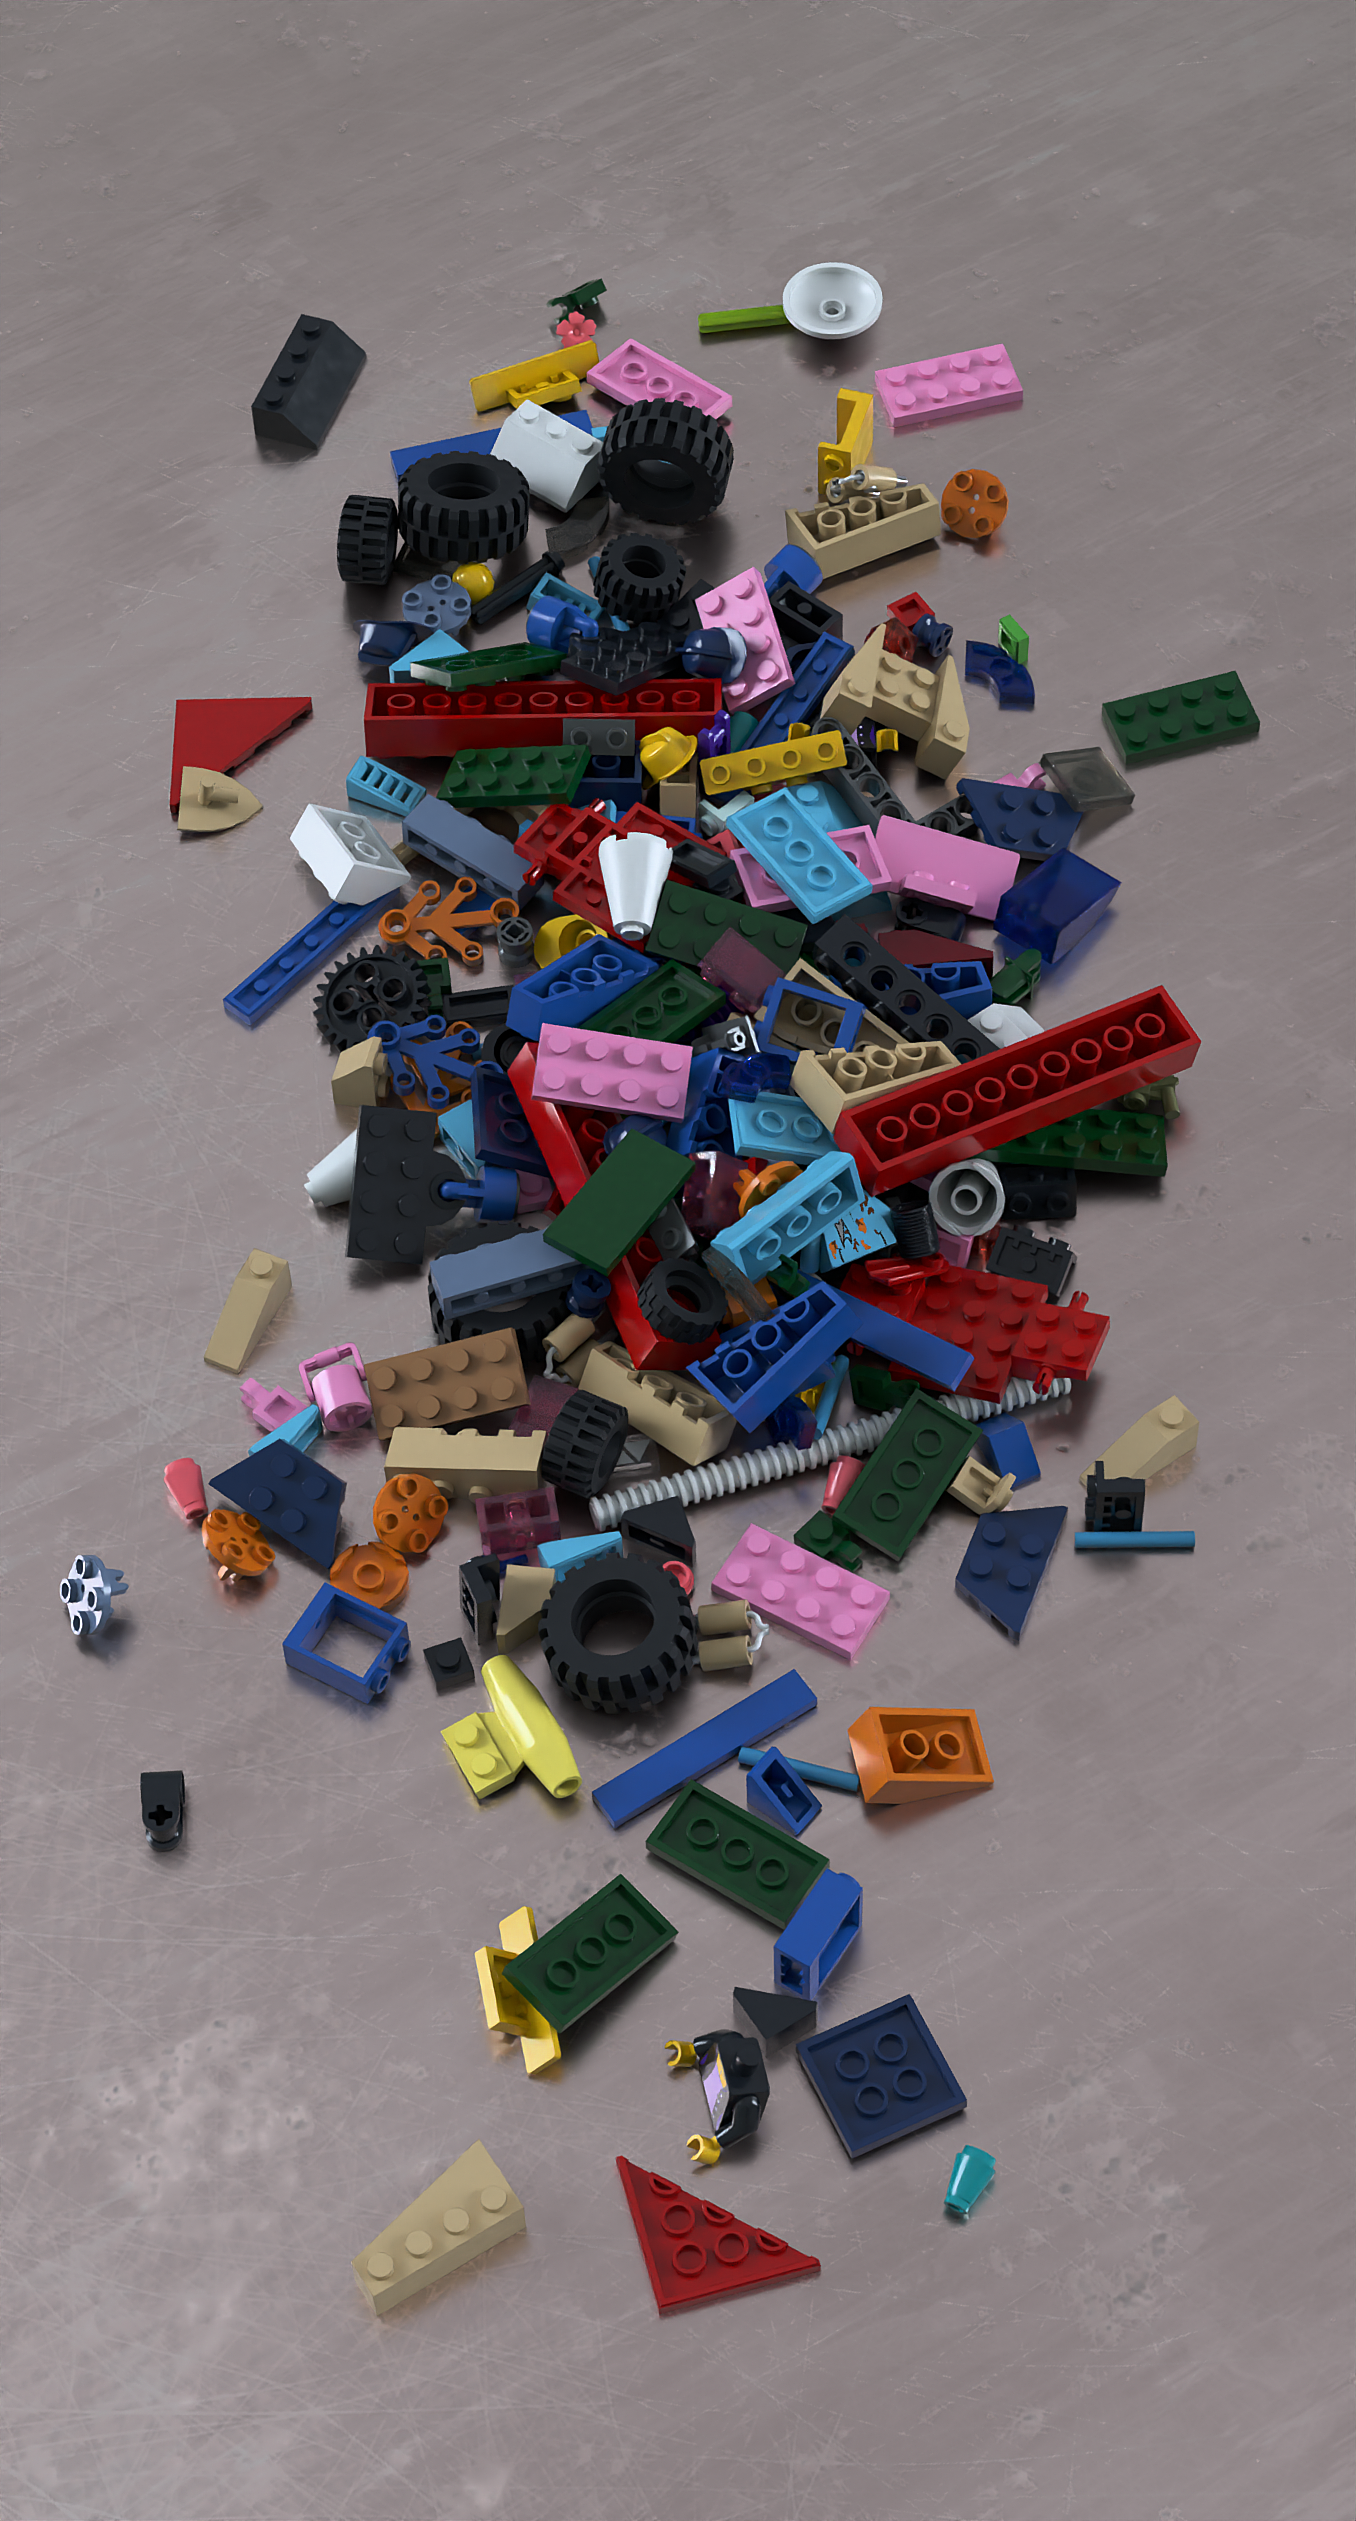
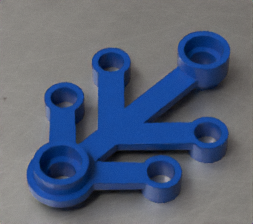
[367,1015,503,1110]

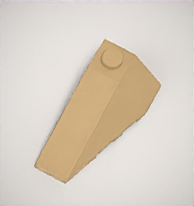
[754,958,909,1054]

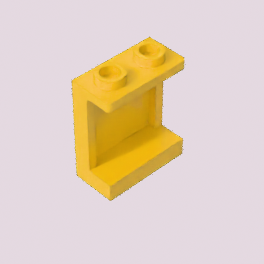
[818,388,873,495]

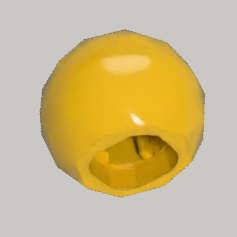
[452,562,495,605]

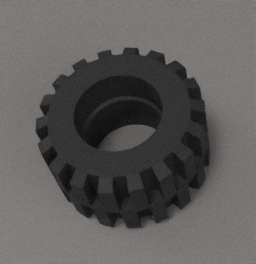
[337,494,398,585]
[593,533,686,625]
[541,1390,628,1499]

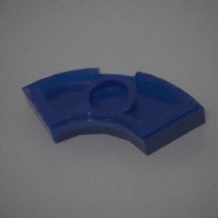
[965,640,1035,704]
[717,1053,792,1104]
[764,1396,818,1450]

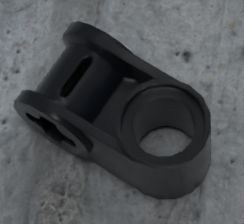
[894,898,967,942]
[140,1770,185,1852]

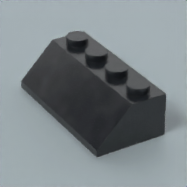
[251,314,367,450]

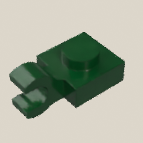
[546,278,607,324]
[417,957,452,1018]
[766,1254,811,1301]
[849,1364,921,1411]
[793,1510,863,1573]

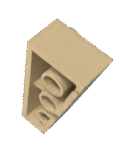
[785,483,941,579]
[789,1041,961,1134]
[578,1341,737,1466]
[384,1427,547,1511]
[351,2139,526,2316]

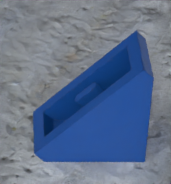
[976,1413,1041,1490]
[746,1746,822,1835]

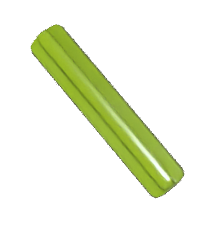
[698,304,791,334]

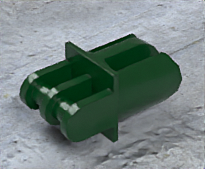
[989,948,1042,1006]

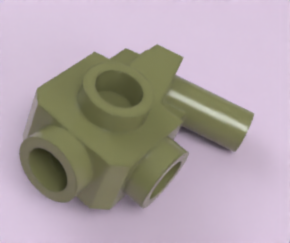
[1116,1075,1180,1120]

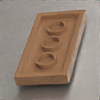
[364,1328,531,1441]

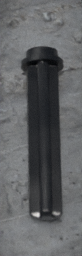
[470,551,565,625]

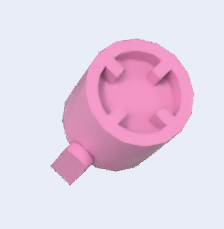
[299,1342,373,1432]

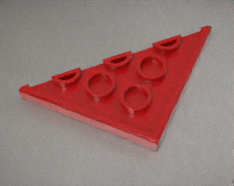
[169,697,312,813]
[615,2156,821,2315]

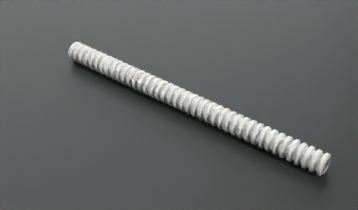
[589,1377,1071,1532]

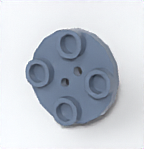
[402,575,471,636]
[60,1555,129,1635]

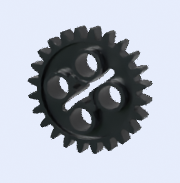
[313,945,432,1053]

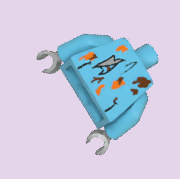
[799,1189,899,1281]

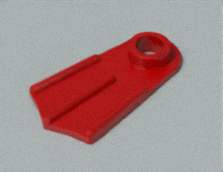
[864,1252,949,1286]

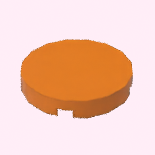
[330,1542,409,1613]

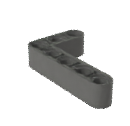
[811,717,979,839]

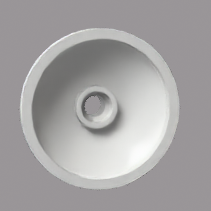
[783,262,883,340]

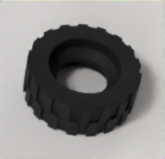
[637,1258,728,1345]

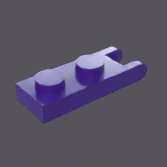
[697,710,731,798]

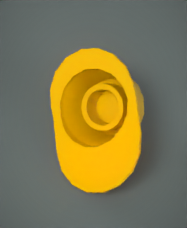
[639,727,698,790]
[534,914,614,969]

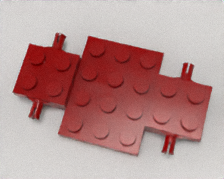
[513,798,746,969]
[839,1253,1110,1404]

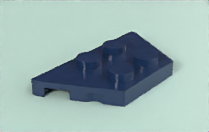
[956,778,1088,863]
[208,1439,347,1569]
[955,1506,1068,1641]

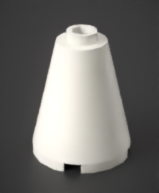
[598,832,673,941]
[304,1129,357,1207]
[929,1159,1005,1236]

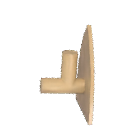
[177,766,263,832]

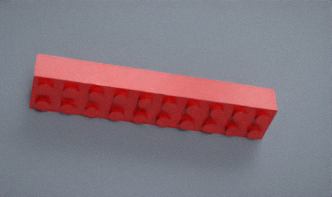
[364,678,722,759]
[833,985,1201,1197]
[507,1042,722,1371]

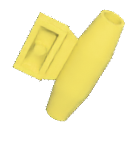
[440,1655,582,1800]

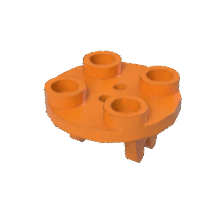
[941,469,1009,539]
[733,1161,803,1218]
[373,1473,448,1553]
[201,1509,275,1582]

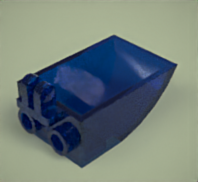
[993,847,1122,965]

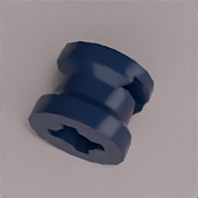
[910,613,953,657]
[566,1269,611,1319]

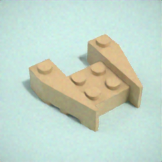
[820,623,970,780]

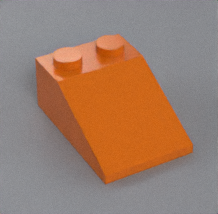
[847,1707,994,1804]

